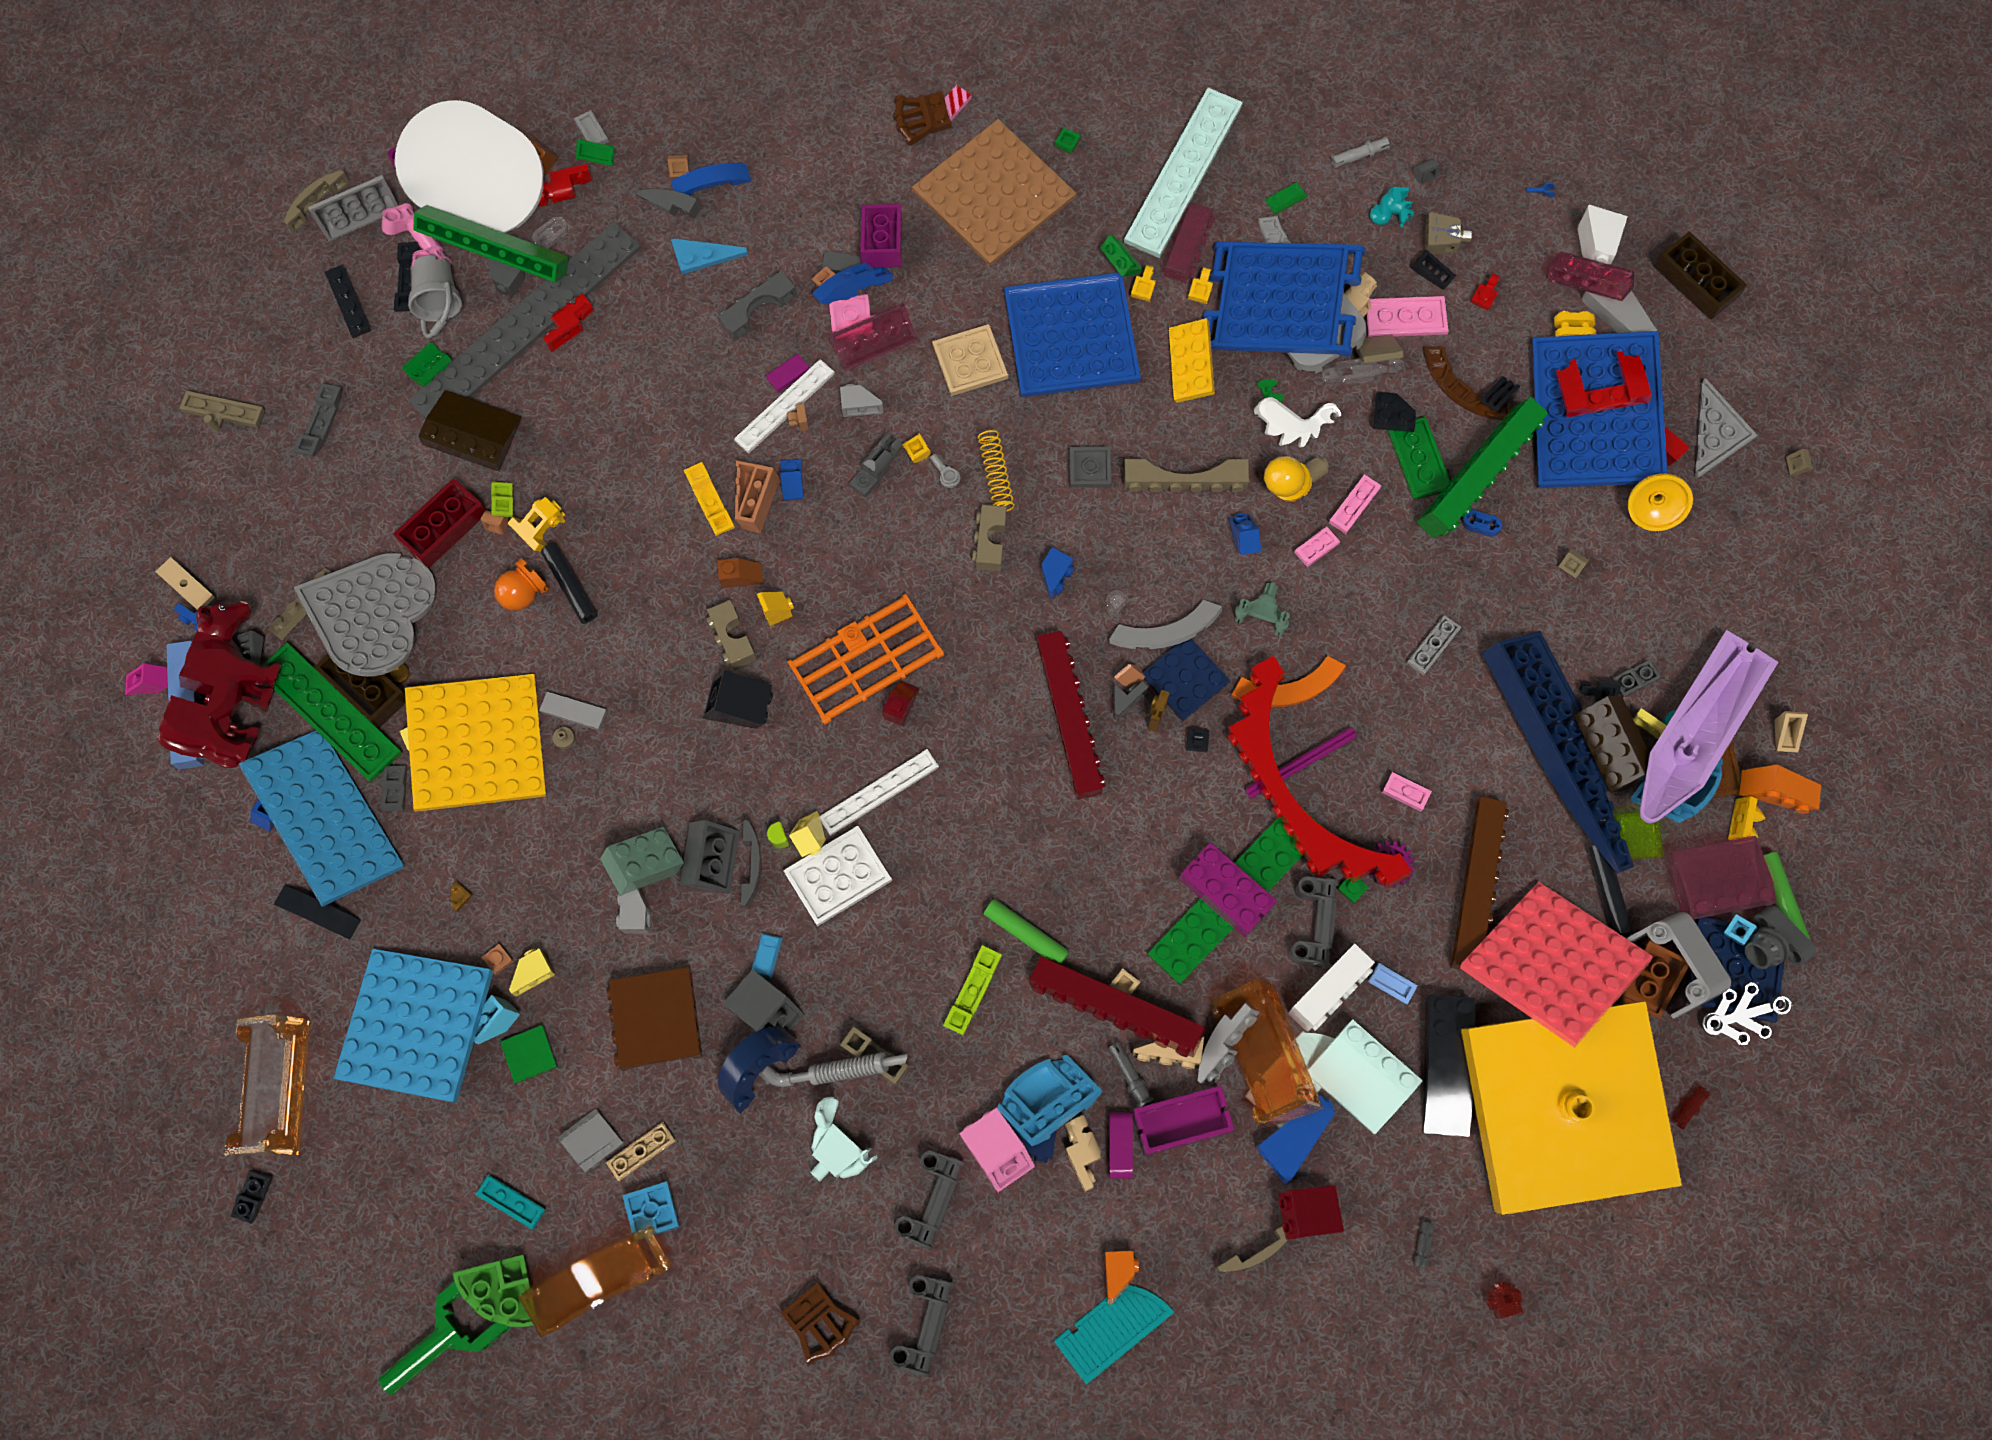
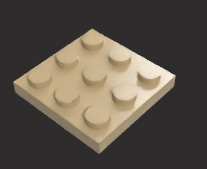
[932,324,1008,396]

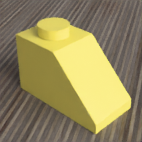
[789,811,825,857]
[509,949,555,997]

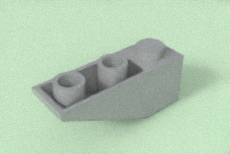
[616,888,651,933]

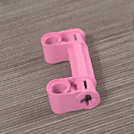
[381,203,452,267]

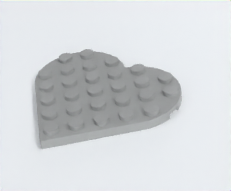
[294,553,436,676]

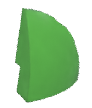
[453,1255,537,1327]

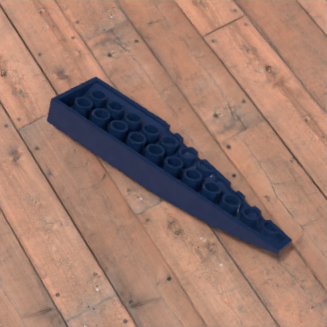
[1482,631,1634,873]

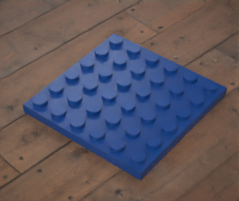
[1004,273,1141,397]

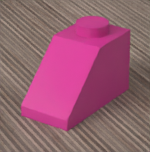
[125,663,168,695]

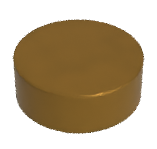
[387,664,410,685]

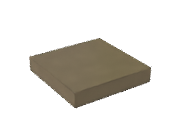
[1354,334,1403,364]

